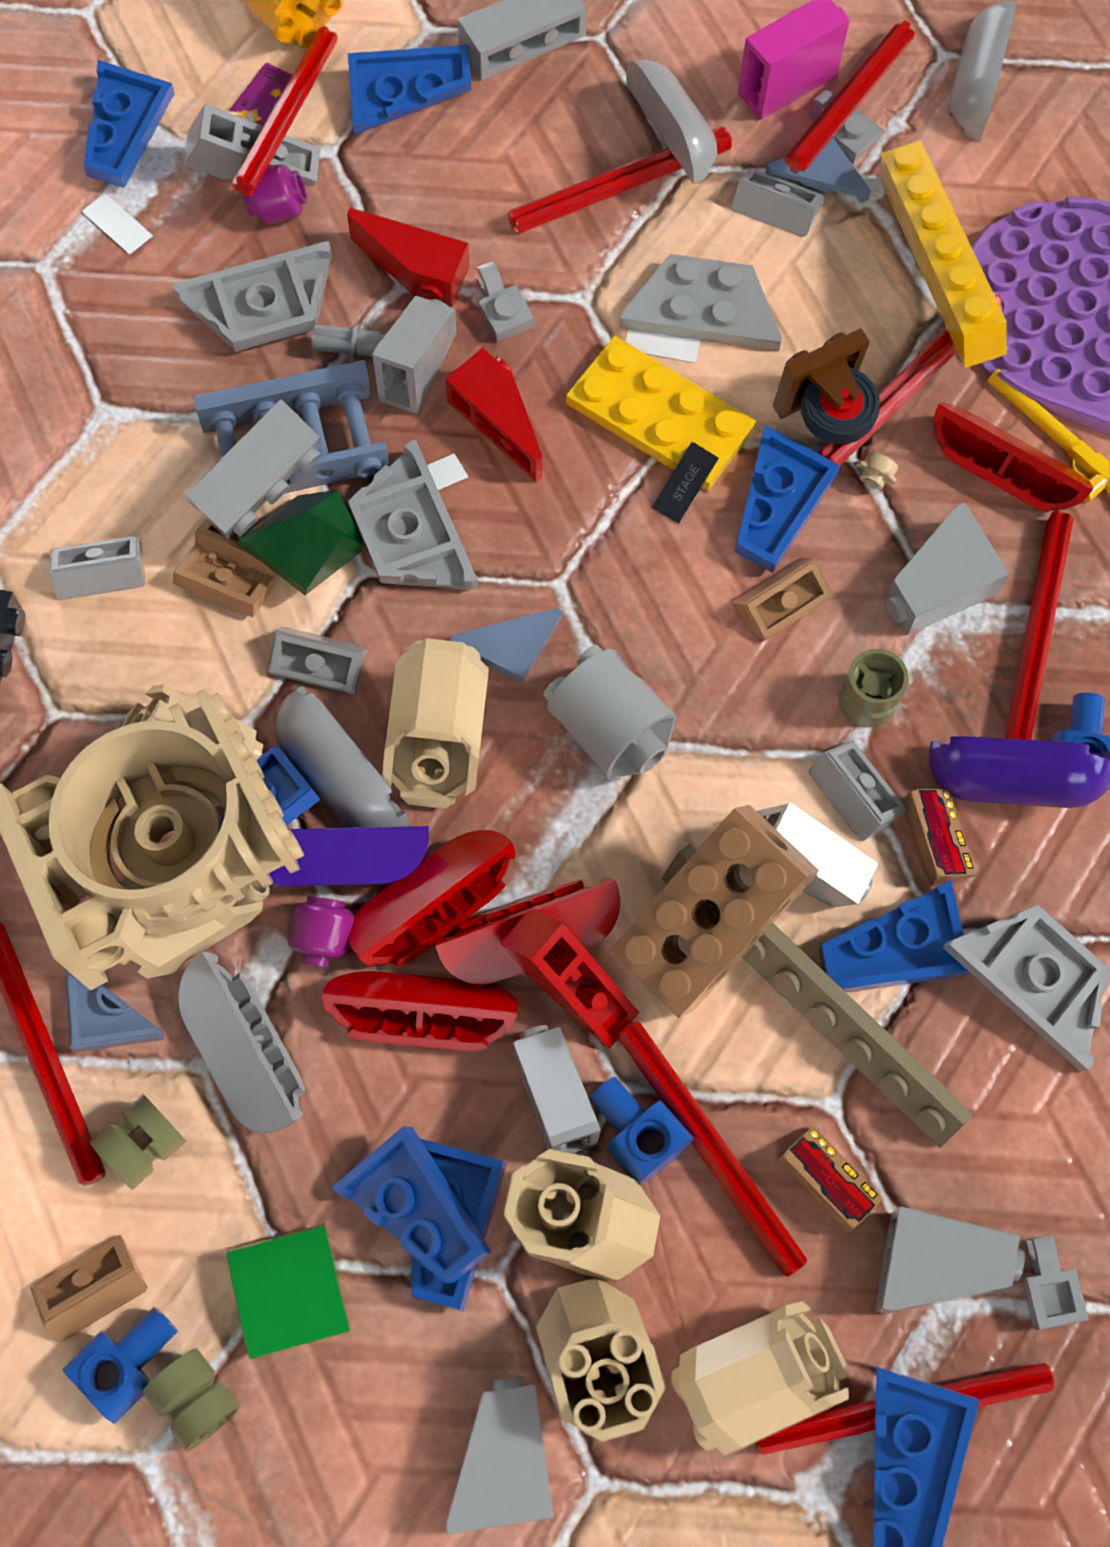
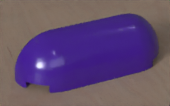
[929,736,1110,808]
[270,826,429,886]

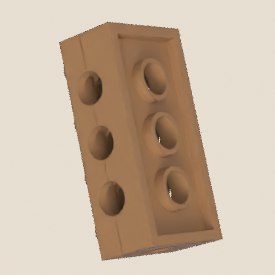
[610,805,820,1018]

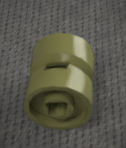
[839,649,909,727]
[89,1094,186,1190]
[142,1348,241,1452]

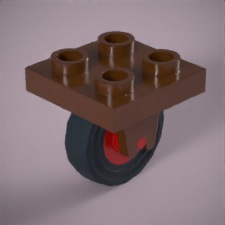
[772,328,880,445]

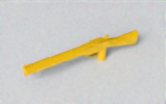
[987,369,1110,503]

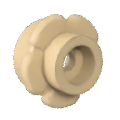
[856,451,899,490]

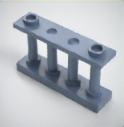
[193,360,390,494]

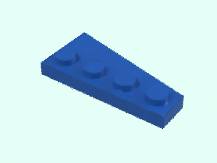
[873,1366,980,1547]

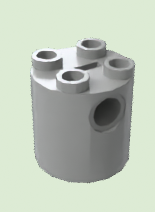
[543,645,677,779]

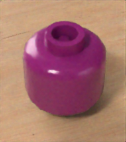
[242,164,308,225]
[288,895,354,967]

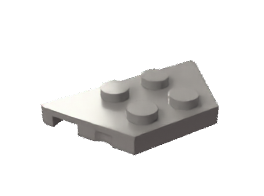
[172,241,332,352]
[619,254,782,351]
[348,439,478,590]
[942,905,1109,1072]

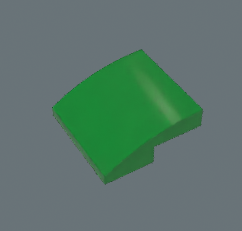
[226,1223,350,1359]

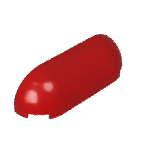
[933,402,1094,512]
[348,830,515,967]
[435,877,621,985]
[322,971,518,1051]

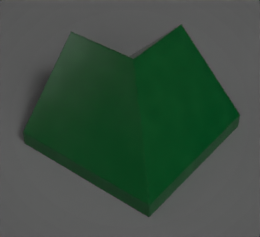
[238,490,364,595]

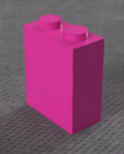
[737,0,850,120]

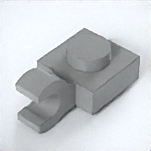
[810,90,883,163]
[477,261,535,343]
[1022,1236,1089,1330]

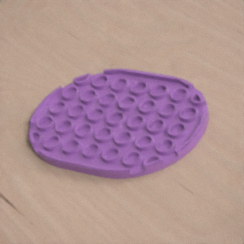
[971,197,1110,435]

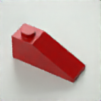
[347,207,469,308]
[445,347,543,482]
[499,908,640,1049]

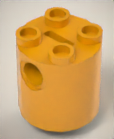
[245,0,344,48]

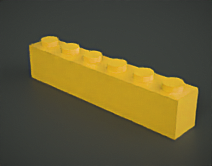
[881,140,1007,368]

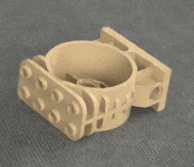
[0,688,304,991]

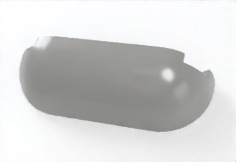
[948,0,1017,142]
[626,59,717,184]
[275,685,410,828]
[179,952,305,1133]

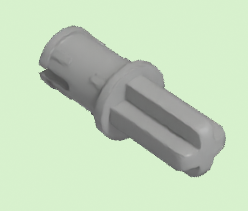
[311,324,387,359]

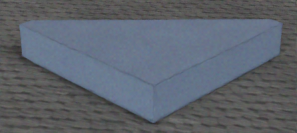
[766,138,871,202]
[450,608,563,683]
[65,969,164,1053]

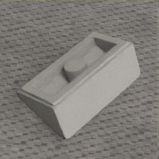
[731,168,825,237]
[49,536,145,600]
[267,627,368,695]
[808,740,908,841]

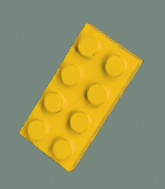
[566,335,757,492]

